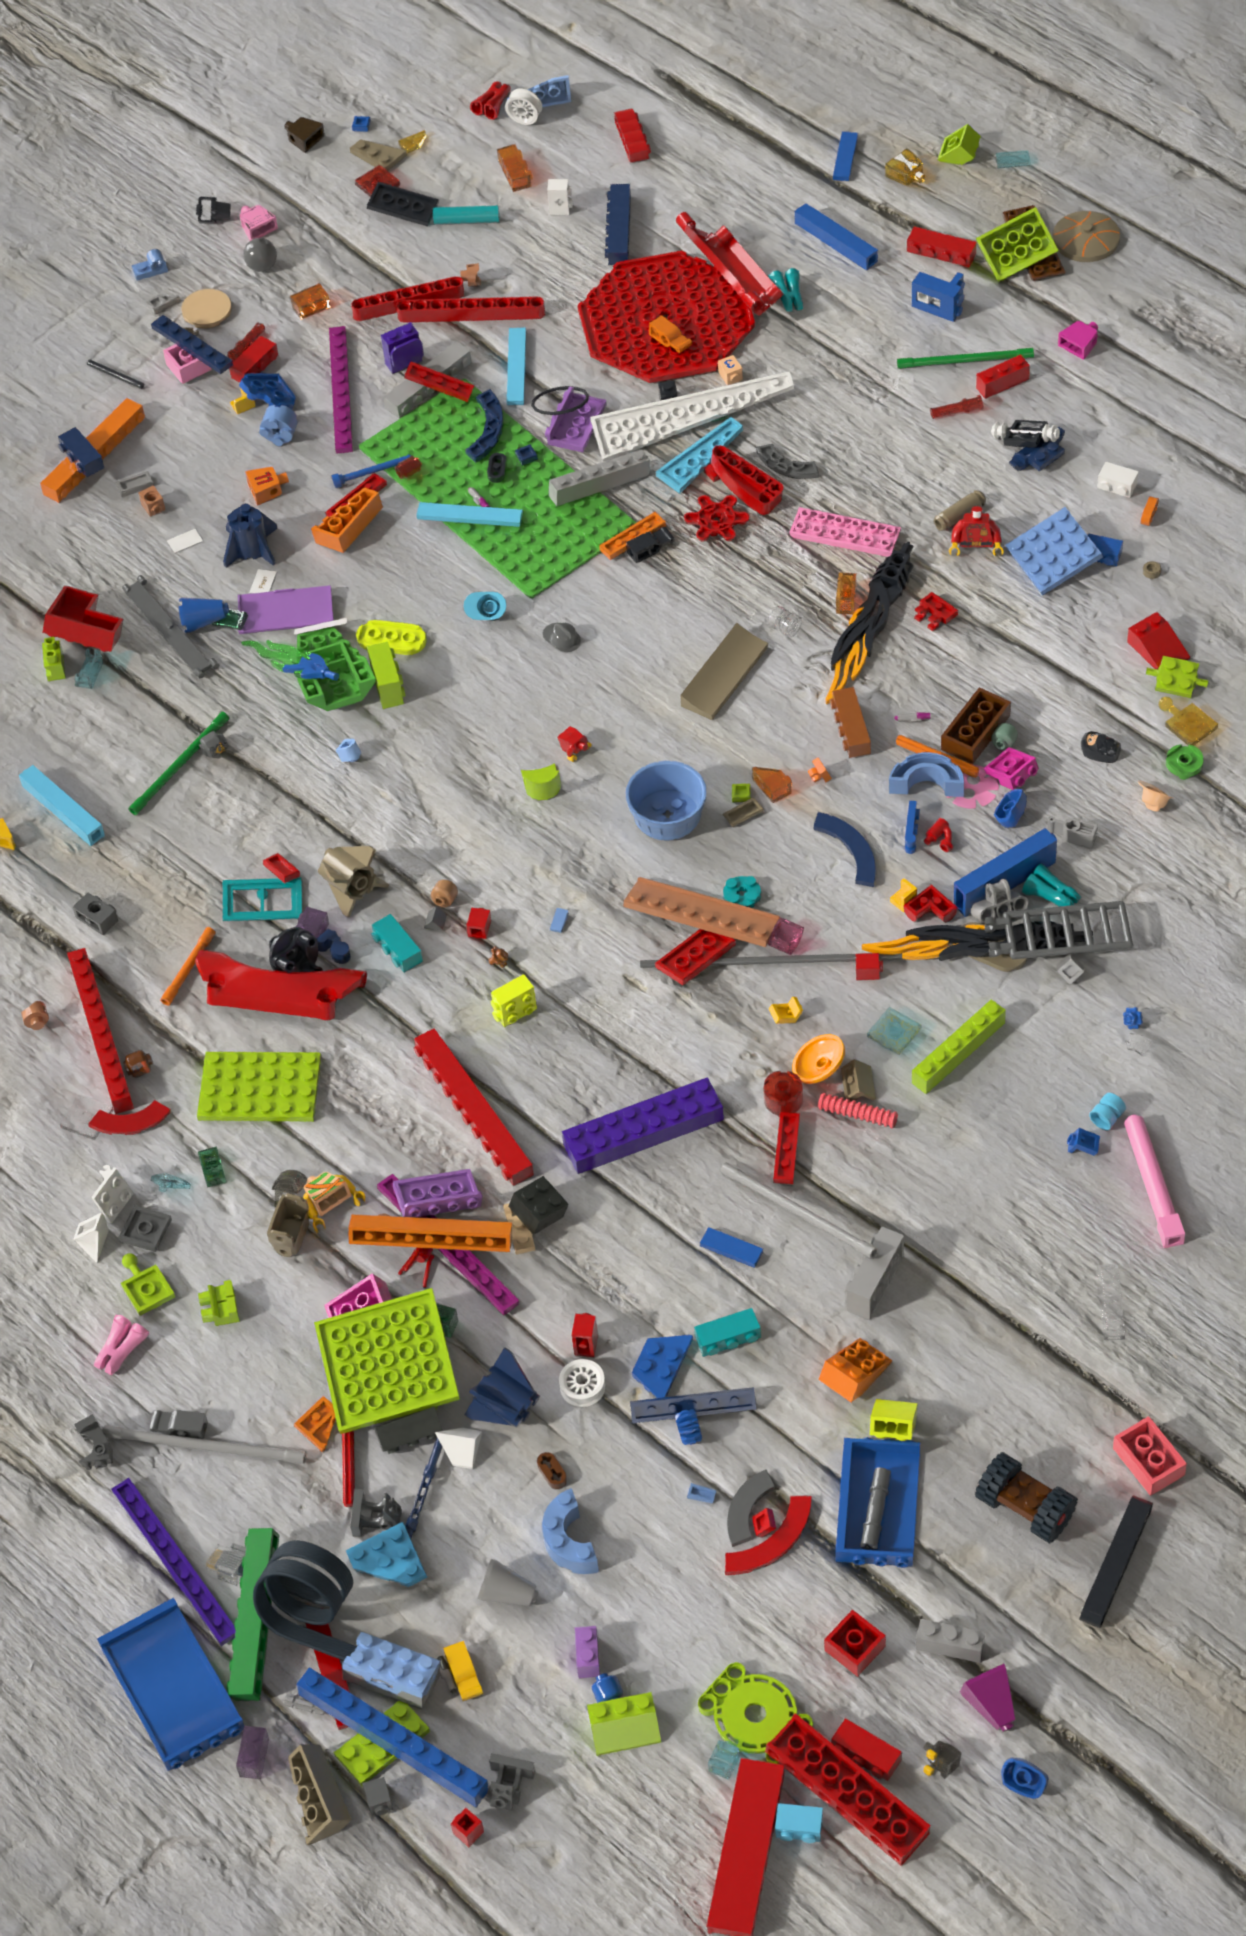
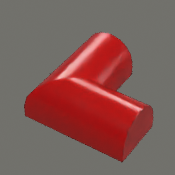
[903,884,957,923]

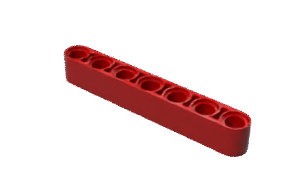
[351,276,465,321]

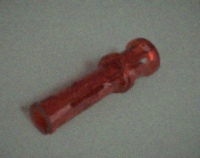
[227,322,265,362]
[930,395,983,419]

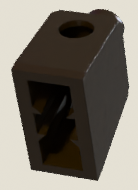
[284,117,325,153]

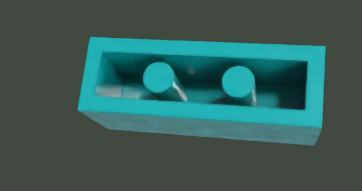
[371,914,423,972]
[694,1308,761,1357]

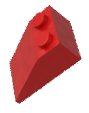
[1127,612,1190,670]

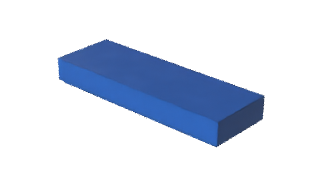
[700,1227,763,1268]

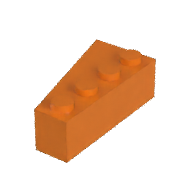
[311,488,383,553]

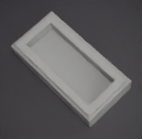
[116,471,154,497]

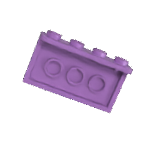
[545,386,607,452]
[393,1169,483,1218]

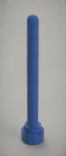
[331,455,413,488]

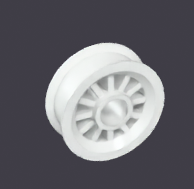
[505,89,542,125]
[559,1359,606,1407]

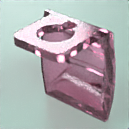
[768,917,804,955]

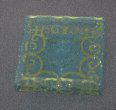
[867,1007,922,1055]

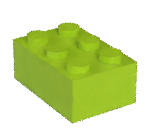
[367,641,406,709]

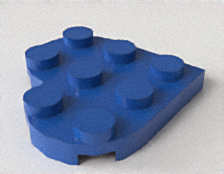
[239,373,296,410]

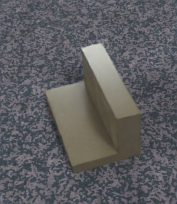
[841,1059,876,1102]

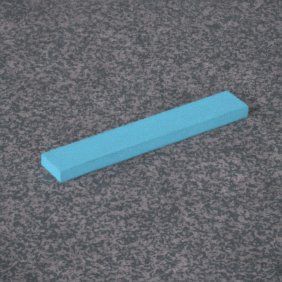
[507,328,526,405]
[416,502,523,527]

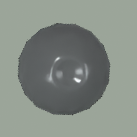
[243,238,277,272]

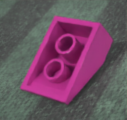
[324,1273,392,1318]

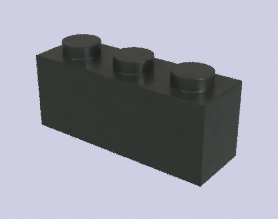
[374,1407,442,1454]

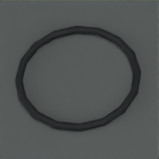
[531,386,589,415]

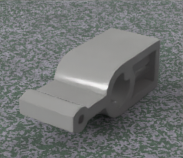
[1047,816,1098,849]

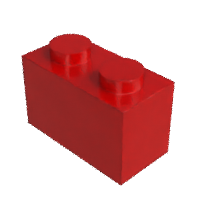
[571,1313,598,1357]

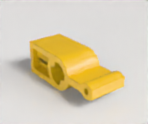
[443,1640,483,1701]

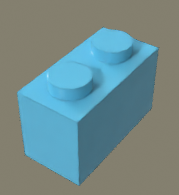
[775,1803,823,1843]

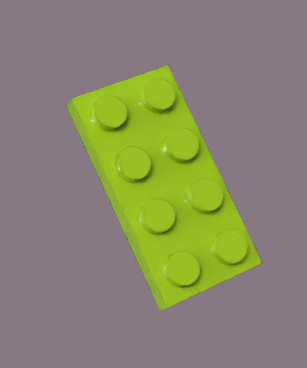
[334,1701,430,1787]

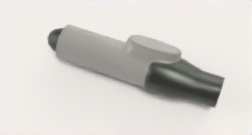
[437,1656,458,1694]

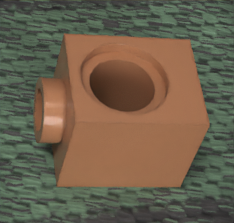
[138,485,165,517]

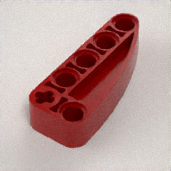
[711,445,783,515]

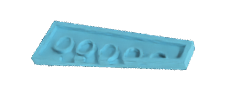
[656,417,743,494]

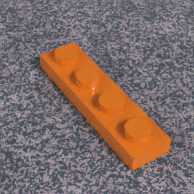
[599,512,666,560]

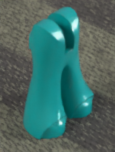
[768,268,803,312]
[1022,863,1081,907]

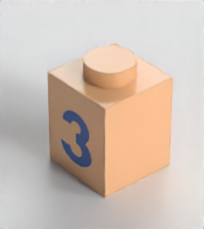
[718,355,743,385]

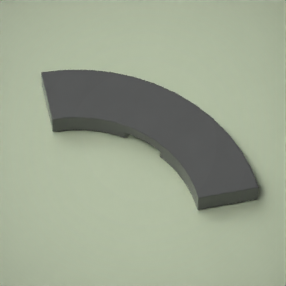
[756,443,819,479]
[727,1469,775,1547]

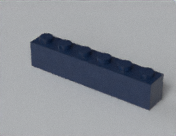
[605,184,631,265]

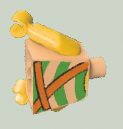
[303,1172,365,1233]

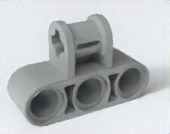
[971,879,1029,923]

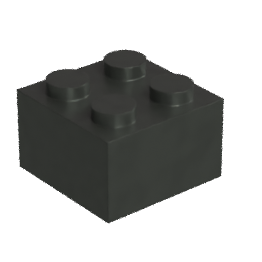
[508,1176,569,1235]

